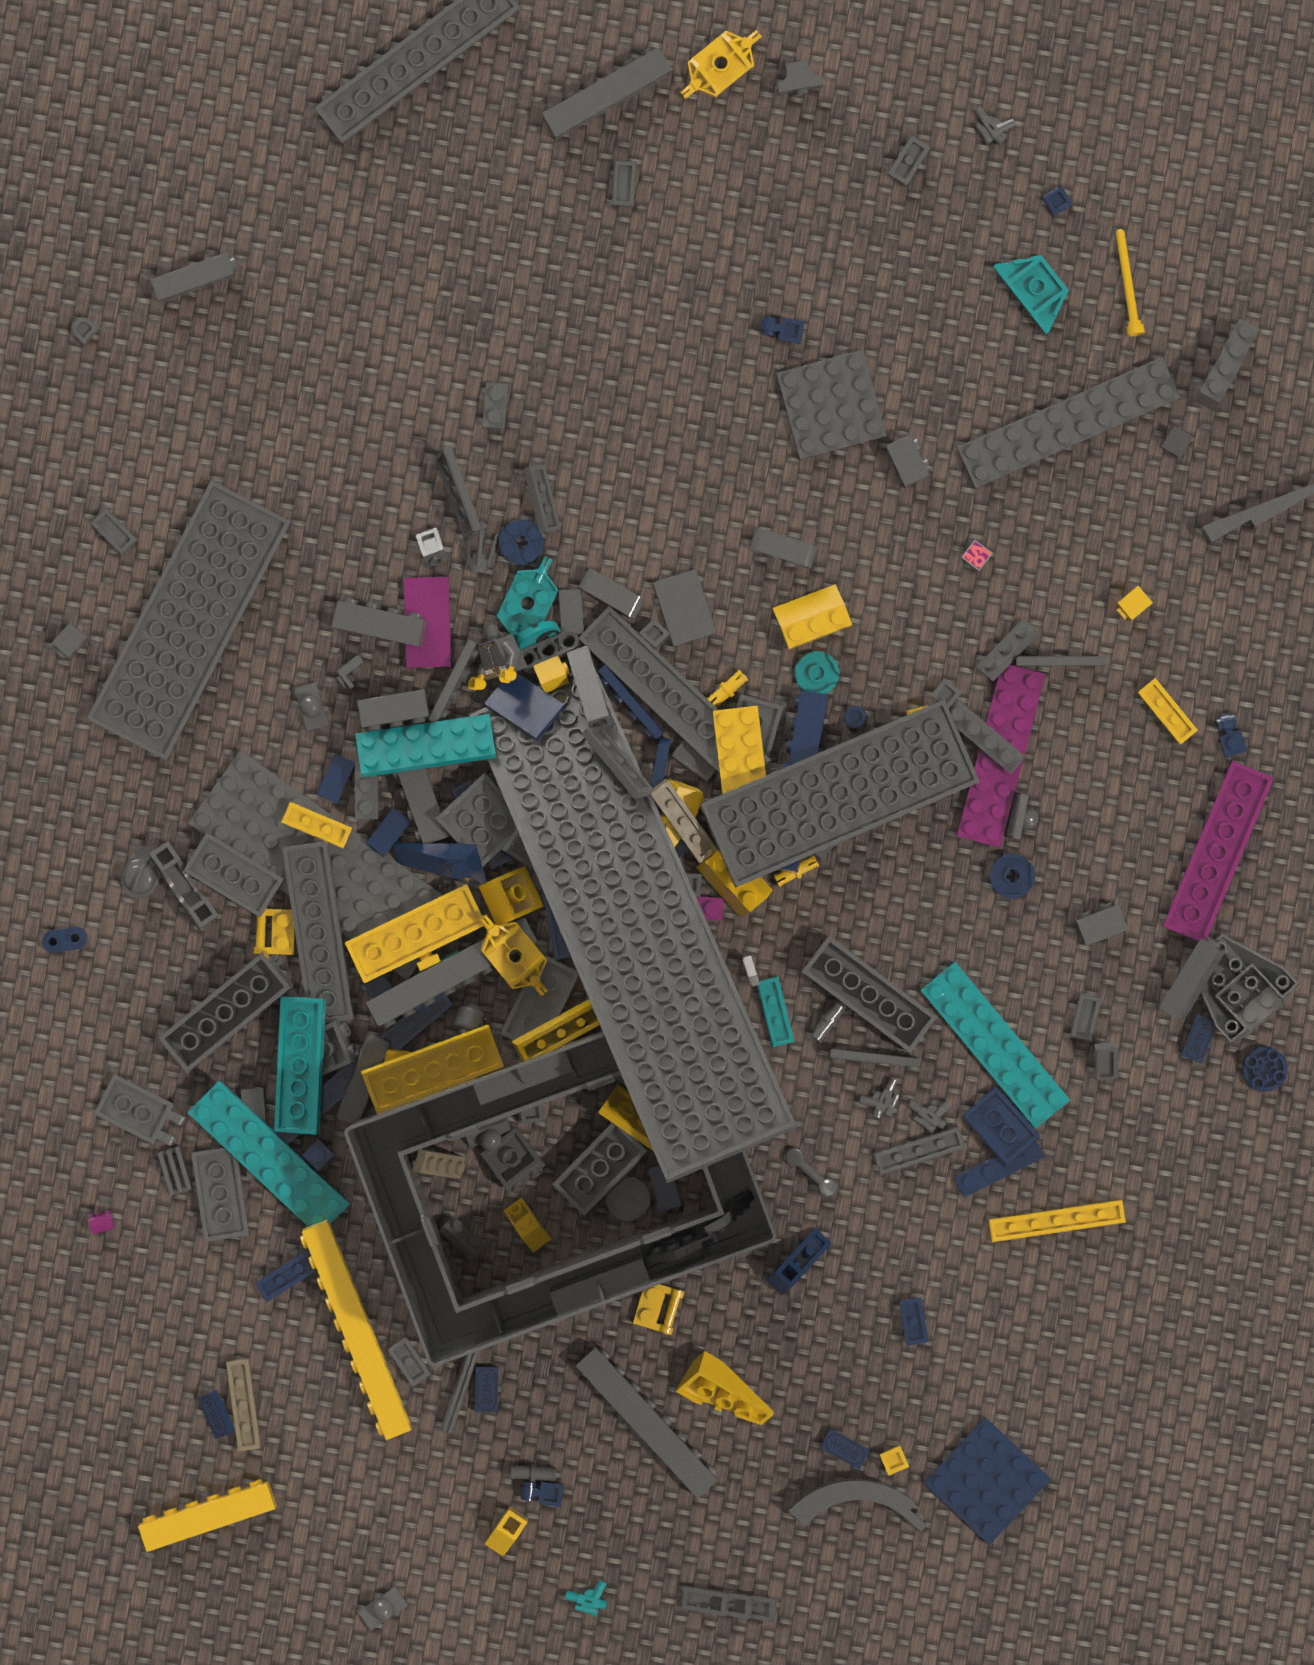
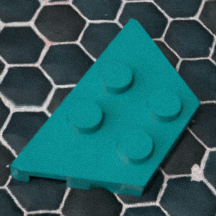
[993,255,1069,335]

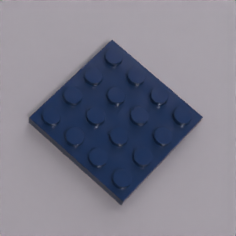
[924,1417,1051,1545]

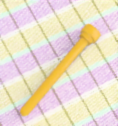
[1116,229,1145,337]

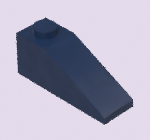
[766,1228,832,1296]

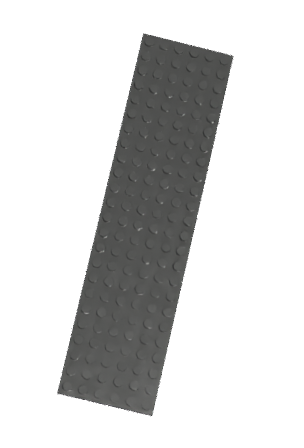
[469,668,797,1183]

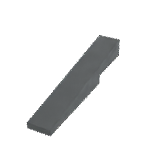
[1200,484,1314,544]

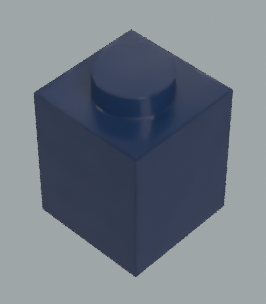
[303,1138,336,1171]

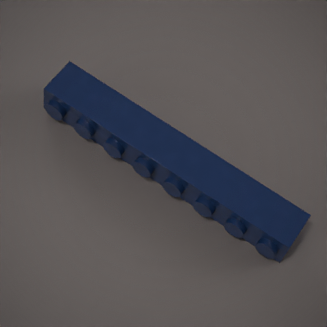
[778,691,828,874]

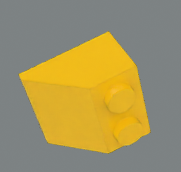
[478,866,544,925]

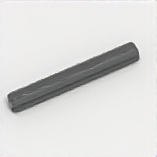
[441,1351,479,1433]

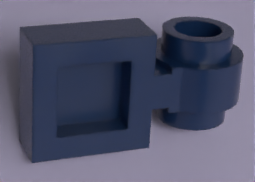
[760,316,805,345]
[1215,713,1248,758]
[519,1480,564,1507]

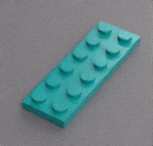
[355,714,496,778]
[274,996,326,1135]

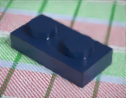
[899,1297,929,1346]

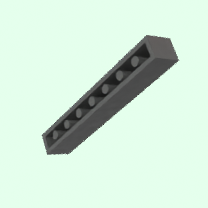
[365,917,537,1029]
[576,1346,718,1498]

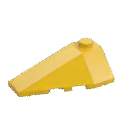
[661,777,704,848]
[675,1351,774,1425]

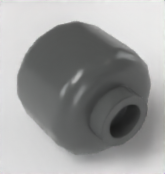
[453,1003,486,1035]

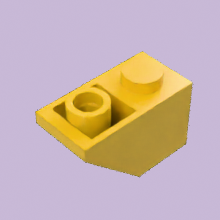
[504,1197,551,1253]
[485,1506,528,1556]

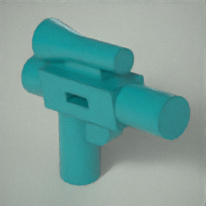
[565,1580,607,1617]

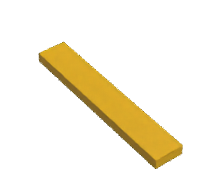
[989,1200,1126,1242]

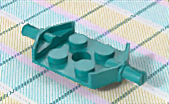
[497,556,558,639]

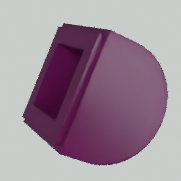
[88,1210,115,1235]

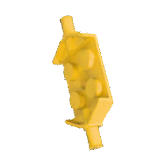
[680,30,762,99]
[479,914,548,996]

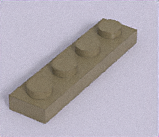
[651,779,718,863]
[413,1149,466,1179]
[226,1358,261,1452]

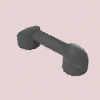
[785,1148,837,1196]

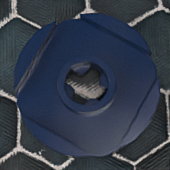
[499,520,544,565]
[990,854,1035,899]

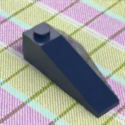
[393,843,486,884]

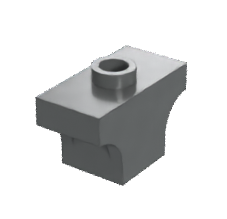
[777,60,823,96]

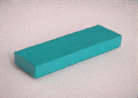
[757,976,795,1047]

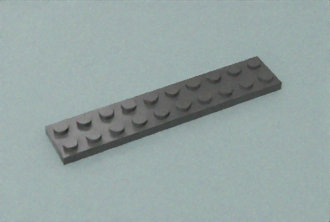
[315,0,520,144]
[957,357,1180,489]
[579,606,772,773]

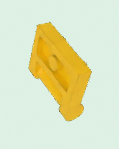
[253,909,295,955]
[633,1284,684,1335]

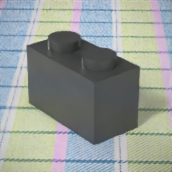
[885,434,931,488]
[1075,902,1128,946]

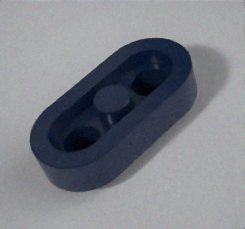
[42,927,88,953]

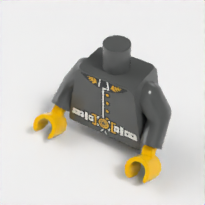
[468,625,527,690]

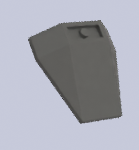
[1201,934,1299,1044]

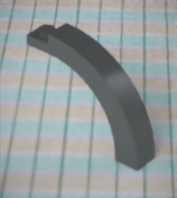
[788,1478,927,1532]

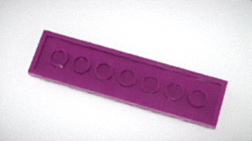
[957,665,1046,848]
[1163,761,1274,942]

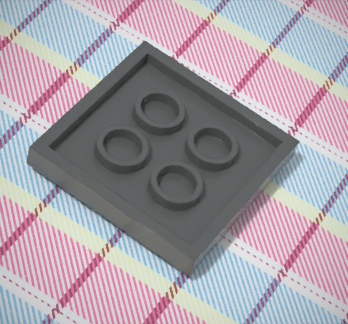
[435,773,517,867]

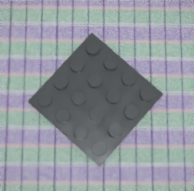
[776,350,887,460]

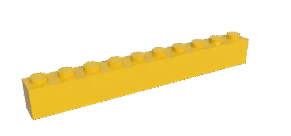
[300,1219,412,1440]

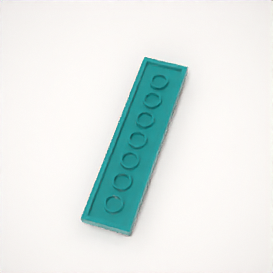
[920,962,1070,1129]
[188,1080,350,1227]

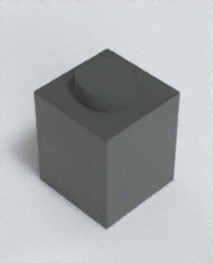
[52,623,89,659]

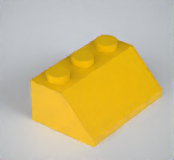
[773,584,852,650]
[696,849,773,918]

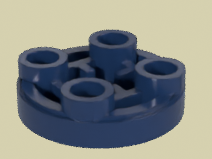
[1242,1047,1288,1092]

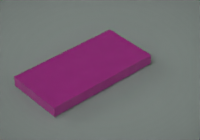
[404,577,451,668]

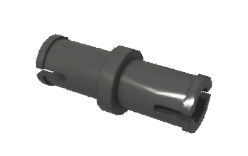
[810,999,847,1043]
[510,1464,556,1482]

